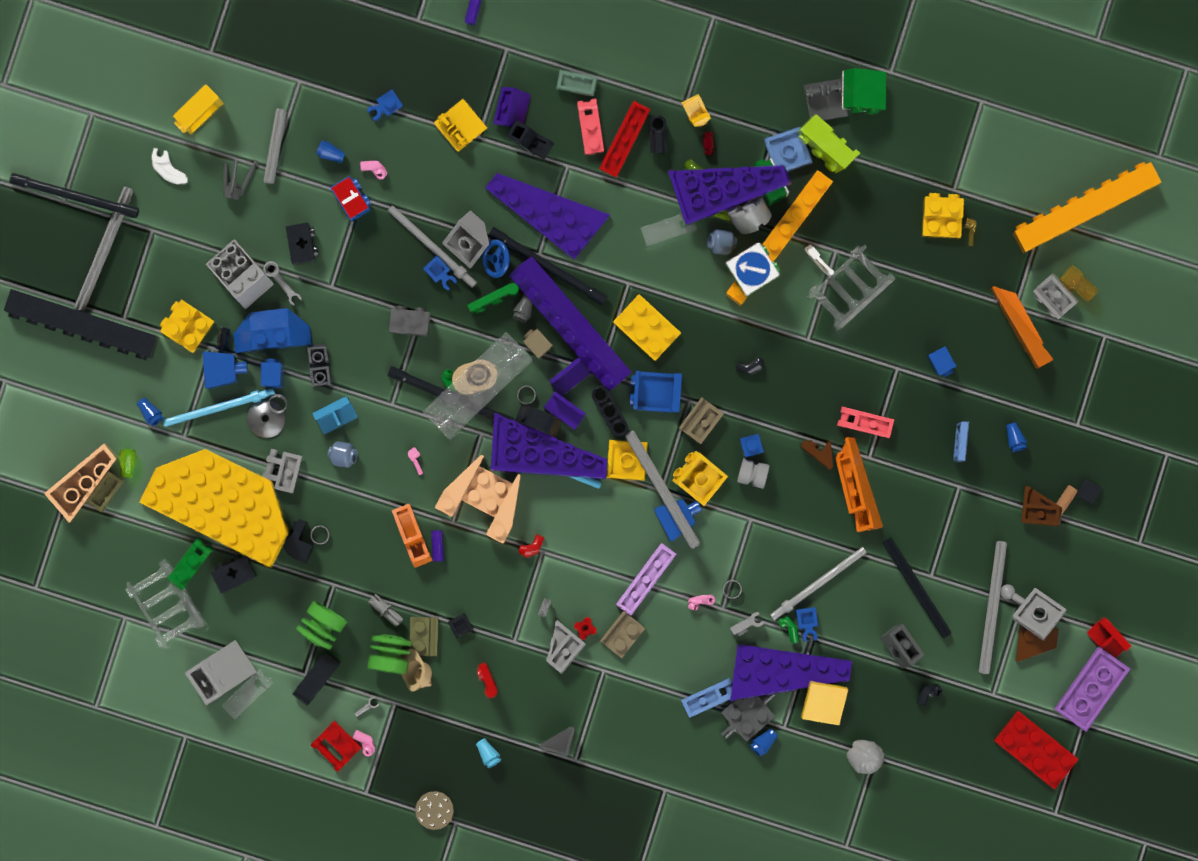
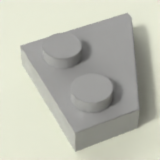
[546,620,586,674]

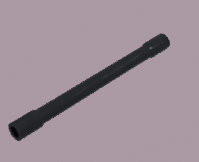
[9,173,139,219]
[488,227,608,306]
[387,366,515,421]

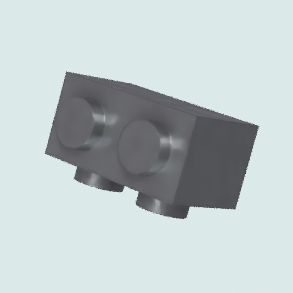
[389,306,430,336]

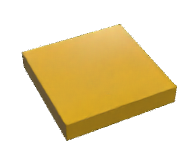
[607,440,648,481]
[801,681,848,725]

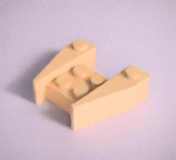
[435,455,521,544]

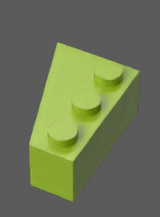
[796,114,860,173]

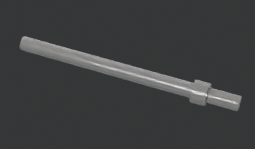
[388,206,477,288]
[770,547,867,621]

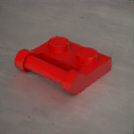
[476,662,498,698]
[310,720,362,772]

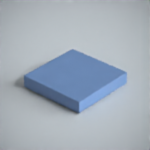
[764,127,812,172]
[953,421,969,462]

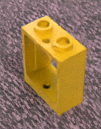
[173,84,224,135]

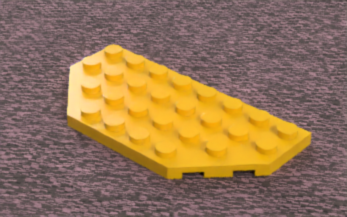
[139,449,289,567]

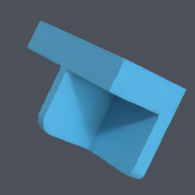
[312,396,358,434]

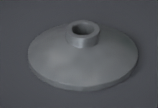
[247,400,285,438]

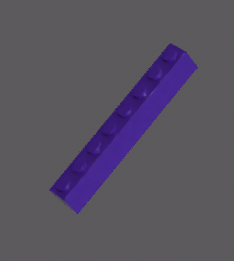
[509,257,632,392]

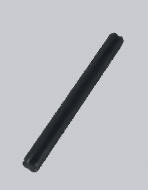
[883,537,951,638]

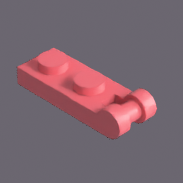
[577,99,604,155]
[837,407,894,438]

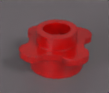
[574,617,597,640]

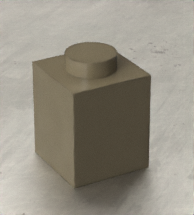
[523,329,553,359]

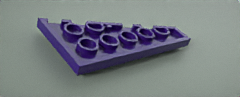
[668,165,791,225]
[485,173,610,260]
[490,413,607,479]
[730,644,852,702]

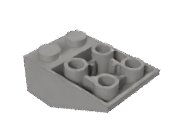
[206,239,274,309]
[185,640,257,705]

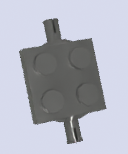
[721,694,776,742]

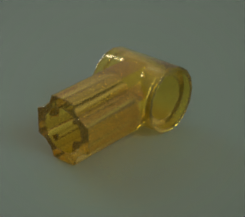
[1059,265,1099,303]

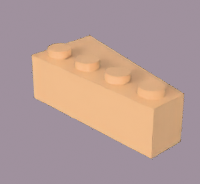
[44,442,118,523]

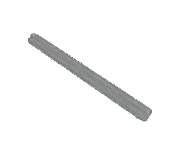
[74,187,134,312]
[625,431,700,549]
[979,541,1007,674]

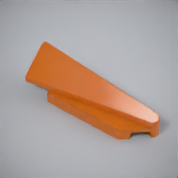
[991,286,1053,369]
[835,437,883,532]

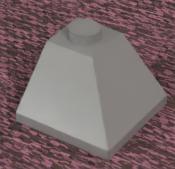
[442,210,489,269]

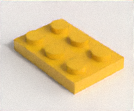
[613,294,681,361]

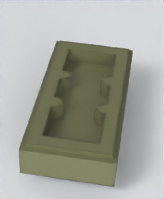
[86,470,125,512]

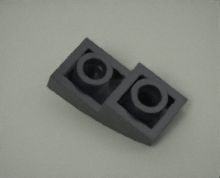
[307,343,331,386]

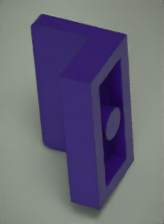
[493,87,531,128]
[549,357,591,397]
[544,391,586,430]

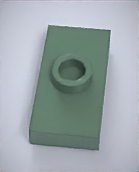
[556,70,597,97]

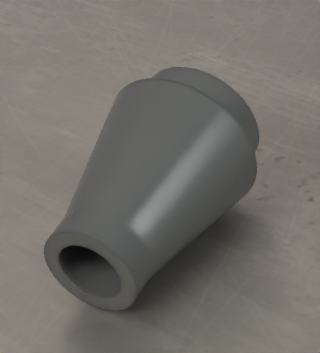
[513,294,533,323]

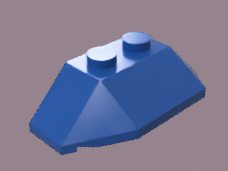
[233,308,312,353]

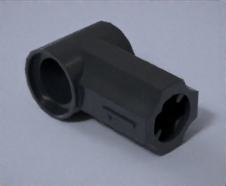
[649,115,667,154]

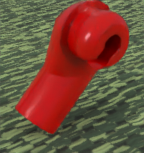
[519,534,545,557]

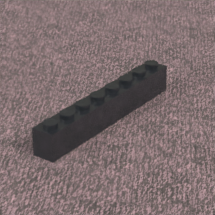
[4,289,159,361]

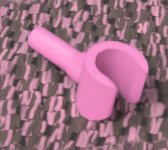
[408,447,423,475]

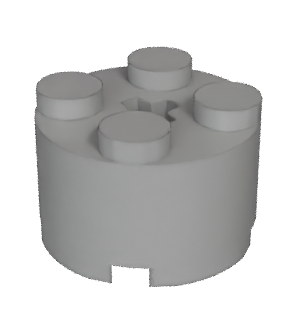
[726,196,771,234]

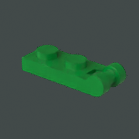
[467,283,519,314]
[166,537,214,591]

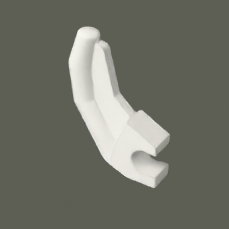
[152,148,188,184]
[804,245,834,276]

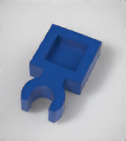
[367,90,403,121]
[423,255,457,290]
[796,607,818,642]

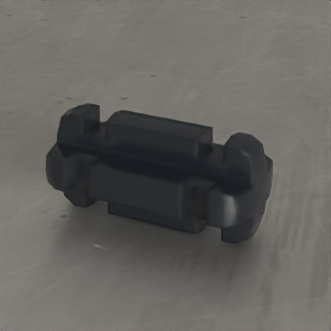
[216,327,230,351]

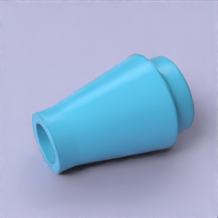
[476,738,501,768]

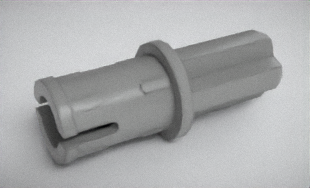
[368,594,403,627]

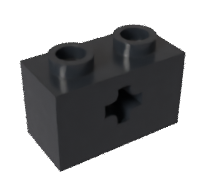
[285,223,319,266]
[211,554,257,594]

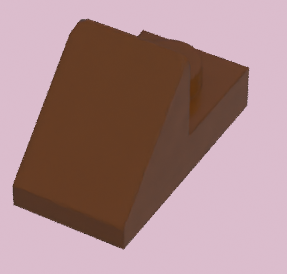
[799,440,833,470]

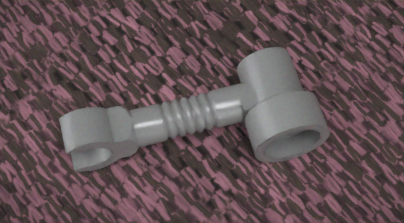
[263,261,302,305]

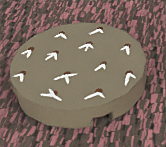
[415,791,454,830]

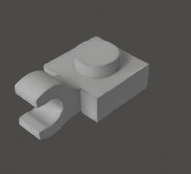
[730,612,764,636]

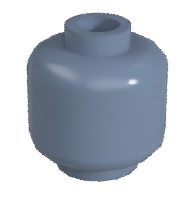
[707,229,737,255]
[328,441,358,468]

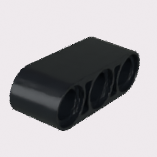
[592,386,628,437]
[292,650,341,706]

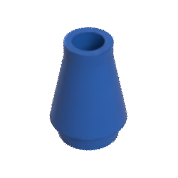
[316,140,345,163]
[137,398,164,426]
[1006,422,1027,452]
[750,728,778,757]

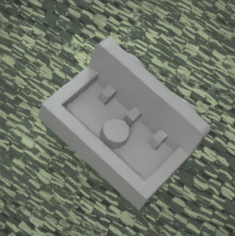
[1033,273,1079,319]

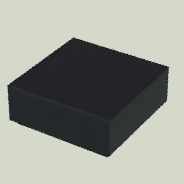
[1075,479,1102,504]
[448,613,474,639]

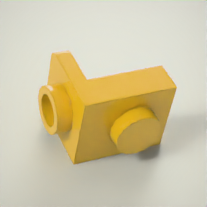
[681,94,711,127]

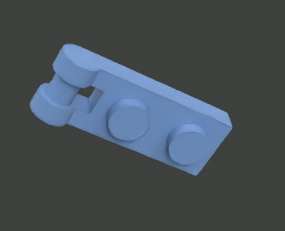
[681,678,732,718]

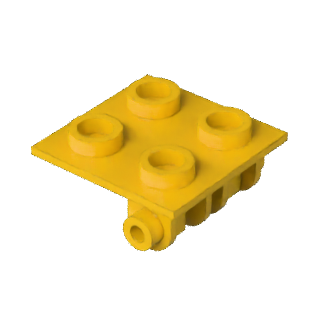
[434,99,487,152]

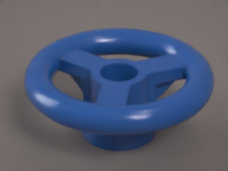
[482,240,510,278]

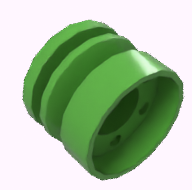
[296,601,347,650]
[367,634,412,674]

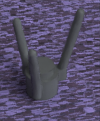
[223,160,258,200]

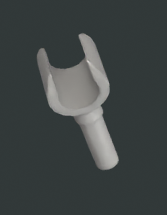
[355,697,380,717]

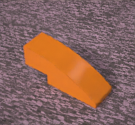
[392,503,433,568]

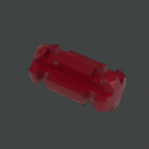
[703,132,714,156]

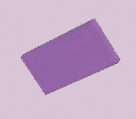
[1054,646,1130,732]

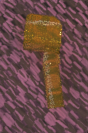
[964,218,977,246]

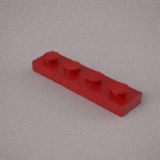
[599,101,651,178]

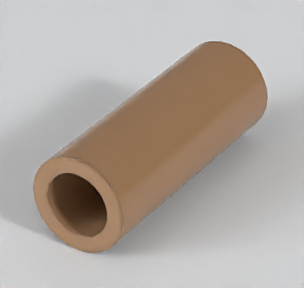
[1056,485,1078,516]

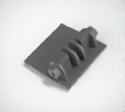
[804,79,848,120]

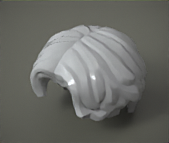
[846,740,884,774]

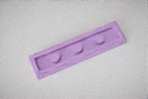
[616,543,676,616]

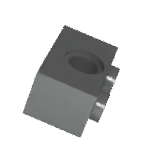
[880,624,924,669]

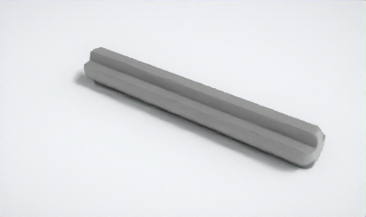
[264,109,287,184]

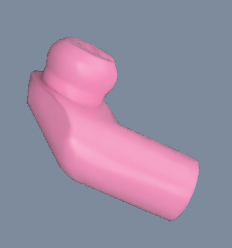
[361,161,387,179]
[688,595,715,610]
[353,730,375,756]

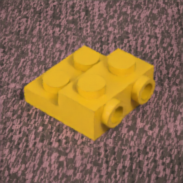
[922,193,964,238]
[160,300,215,353]
[672,451,728,506]

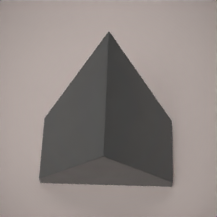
[539,726,575,757]

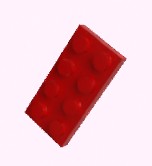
[994,710,1079,789]

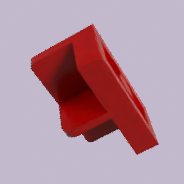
[1087,617,1132,658]

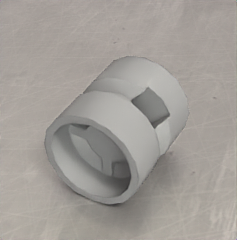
[737,458,769,489]

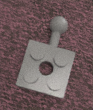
[1000,584,1067,641]

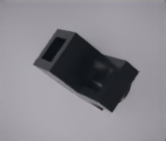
[506,120,554,160]
[515,404,563,438]
[283,519,314,563]

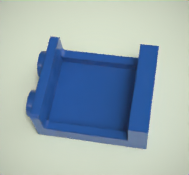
[630,371,682,413]

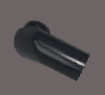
[736,357,764,375]
[916,684,943,707]

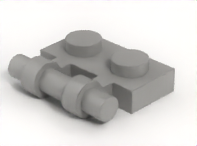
[262,449,303,494]

